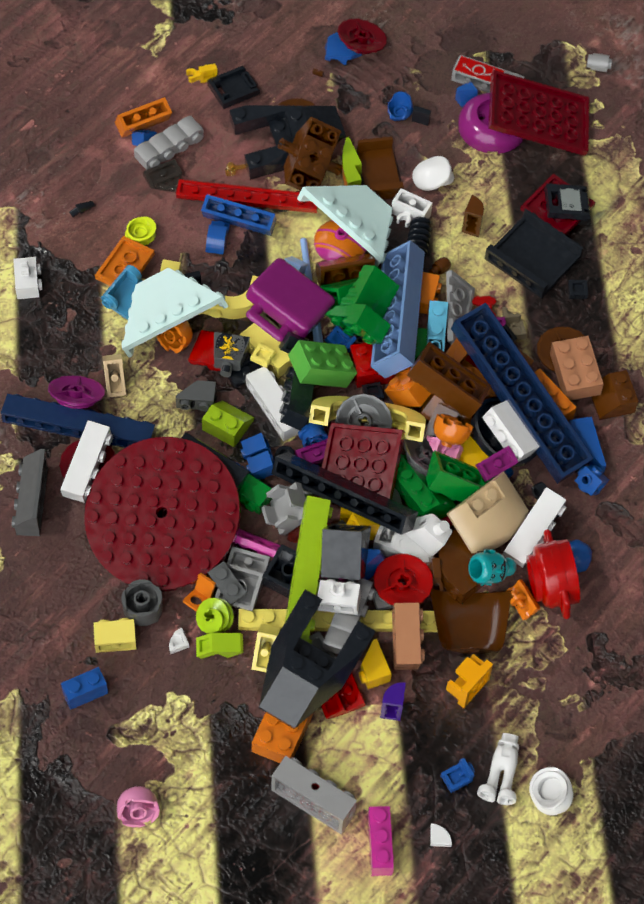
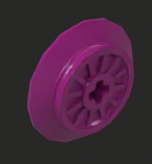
[48,375,105,409]

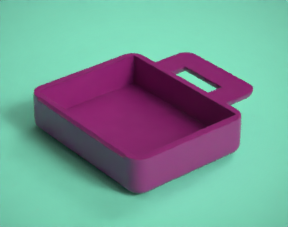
[246,258,335,342]

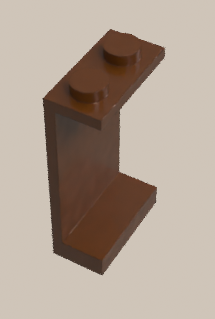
[357,137,404,200]

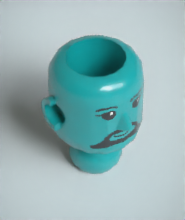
[468,549,517,586]

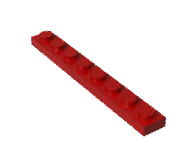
[176,179,318,213]

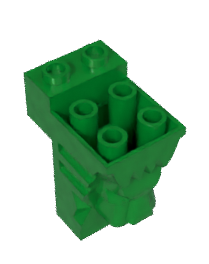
[326,265,399,345]

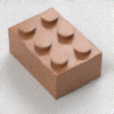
[550,336,603,401]
[392,603,425,670]

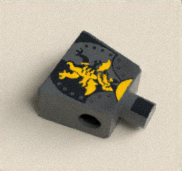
[214,332,250,377]

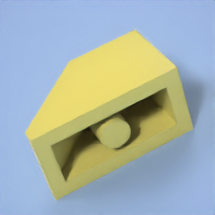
[252,624,281,672]

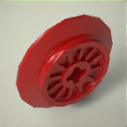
[374,554,433,606]

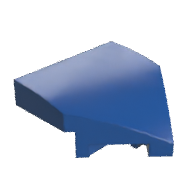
[325,32,362,65]

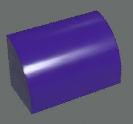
[380,682,406,721]

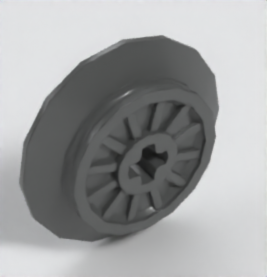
[335,393,392,429]
[404,438,433,476]

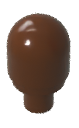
[429,257,451,275]

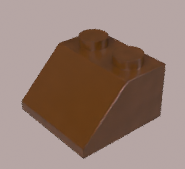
[591,370,639,420]

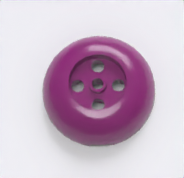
[458,93,524,154]

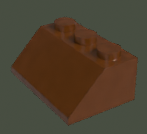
[315,254,375,286]

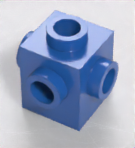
[574,465,609,496]

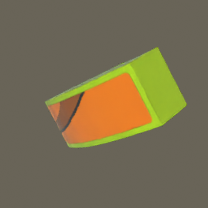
[342,137,362,186]

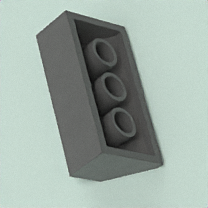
[12,449,48,536]

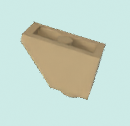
[102,354,126,397]

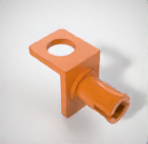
[183,573,216,612]

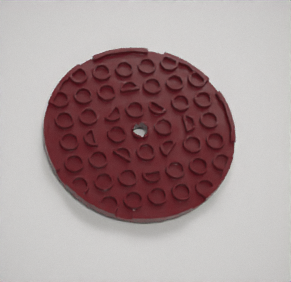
[84,437,241,592]

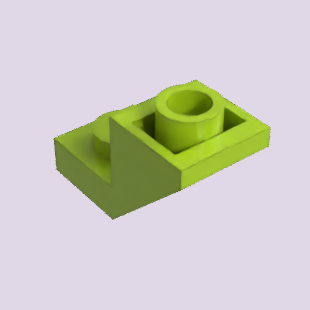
[196,633,243,659]

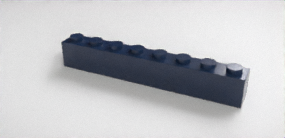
[1,393,156,448]

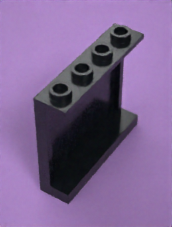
[485,209,583,298]

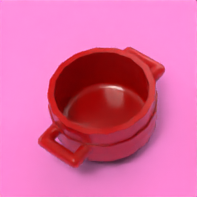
[526,529,580,619]

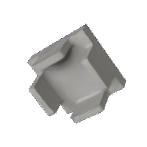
[262,482,306,536]

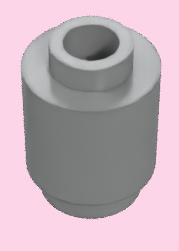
[587,53,612,72]

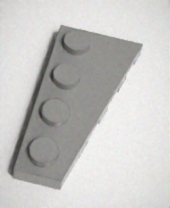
[446,270,475,345]

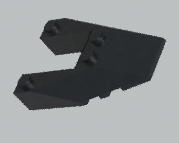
[229,105,346,180]
[258,589,376,729]

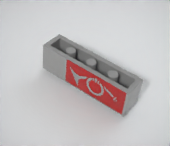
[451,55,524,93]

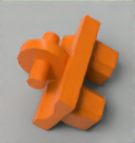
[506,579,541,620]

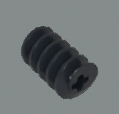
[407,217,432,257]

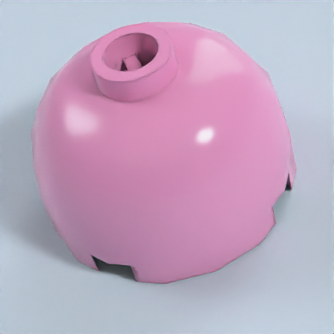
[117,786,160,827]

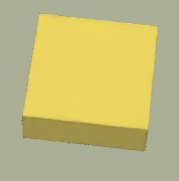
[250,343,276,368]

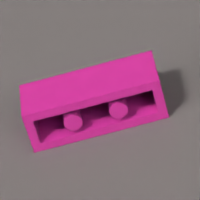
[367,806,394,876]

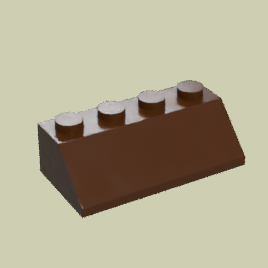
[407,342,491,419]

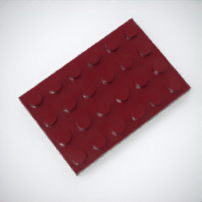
[488,70,589,156]

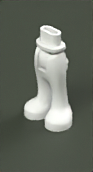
[477,733,519,805]

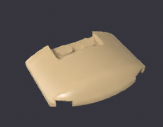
[447,471,529,553]

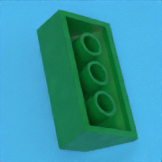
[426,450,496,502]
[394,454,456,519]

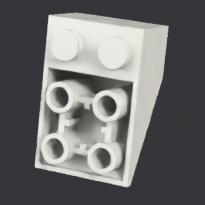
[373,525,433,563]

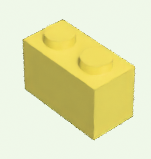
[93,618,136,653]

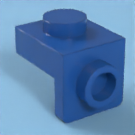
[324,326,357,353]
[440,758,475,793]

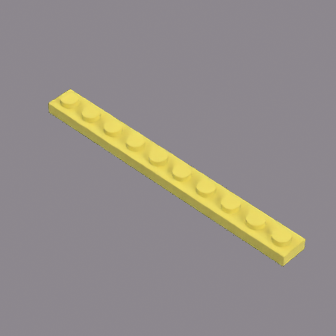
[238,609,437,632]

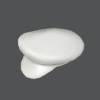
[412,156,454,191]
[529,767,573,815]

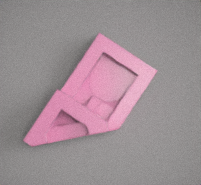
[426,436,463,460]

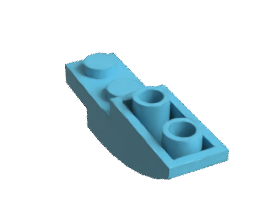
[427,300,448,352]

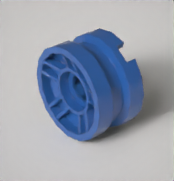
[298,423,328,447]

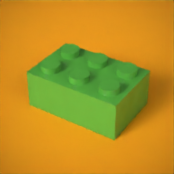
[288,340,357,388]

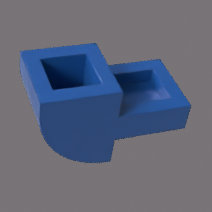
[206,221,230,255]

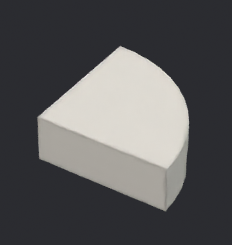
[169,628,189,654]
[430,823,452,847]

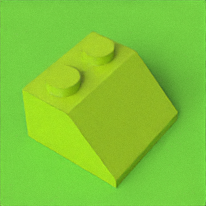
[202,400,254,447]

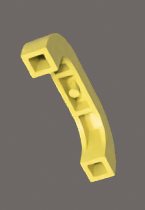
[160,259,258,319]
[309,396,426,442]

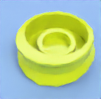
[125,217,156,245]

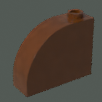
[438,529,485,604]

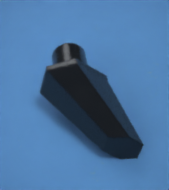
[69,201,96,217]

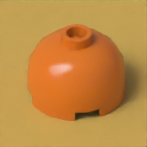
[157,320,193,354]
[433,414,473,448]

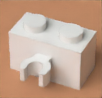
[391,188,432,228]
[13,257,42,299]
[317,579,361,615]

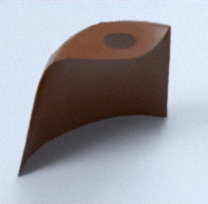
[430,589,513,654]

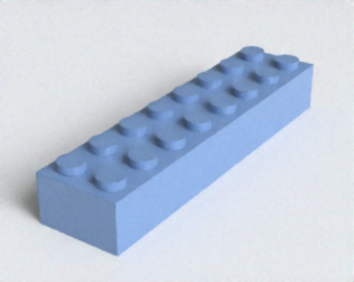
[371,240,425,379]

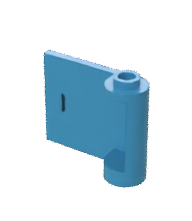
[101,265,143,320]

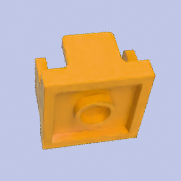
[446,654,493,708]

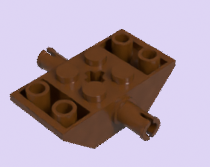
[278,117,343,191]

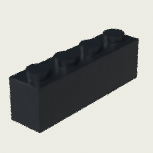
[279,366,314,431]

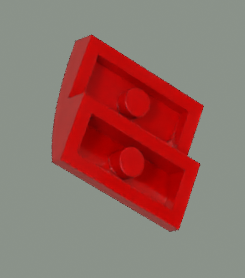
[188,330,221,371]
[321,673,366,719]

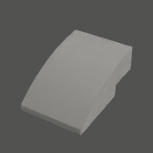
[215,546,271,612]

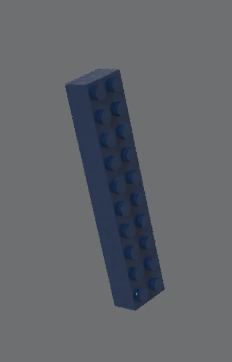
[451,303,594,484]

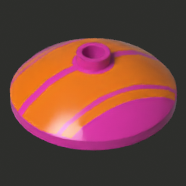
[314,220,367,260]

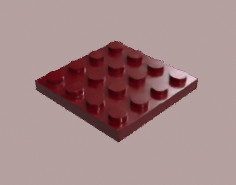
[316,423,405,500]

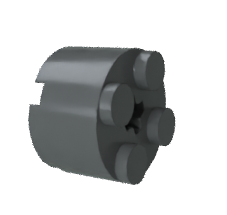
[122,579,163,626]

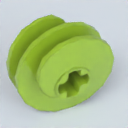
[196,598,234,634]

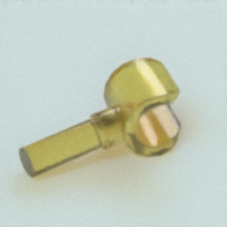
[225,162,246,176]

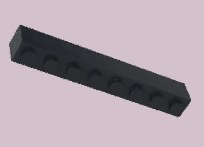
[271,452,418,535]

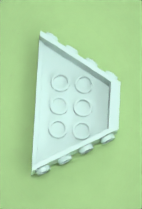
[297,185,393,267]
[121,268,229,358]

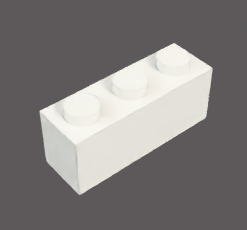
[482,400,540,462]

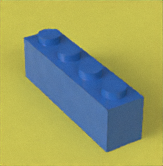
[201,194,277,236]

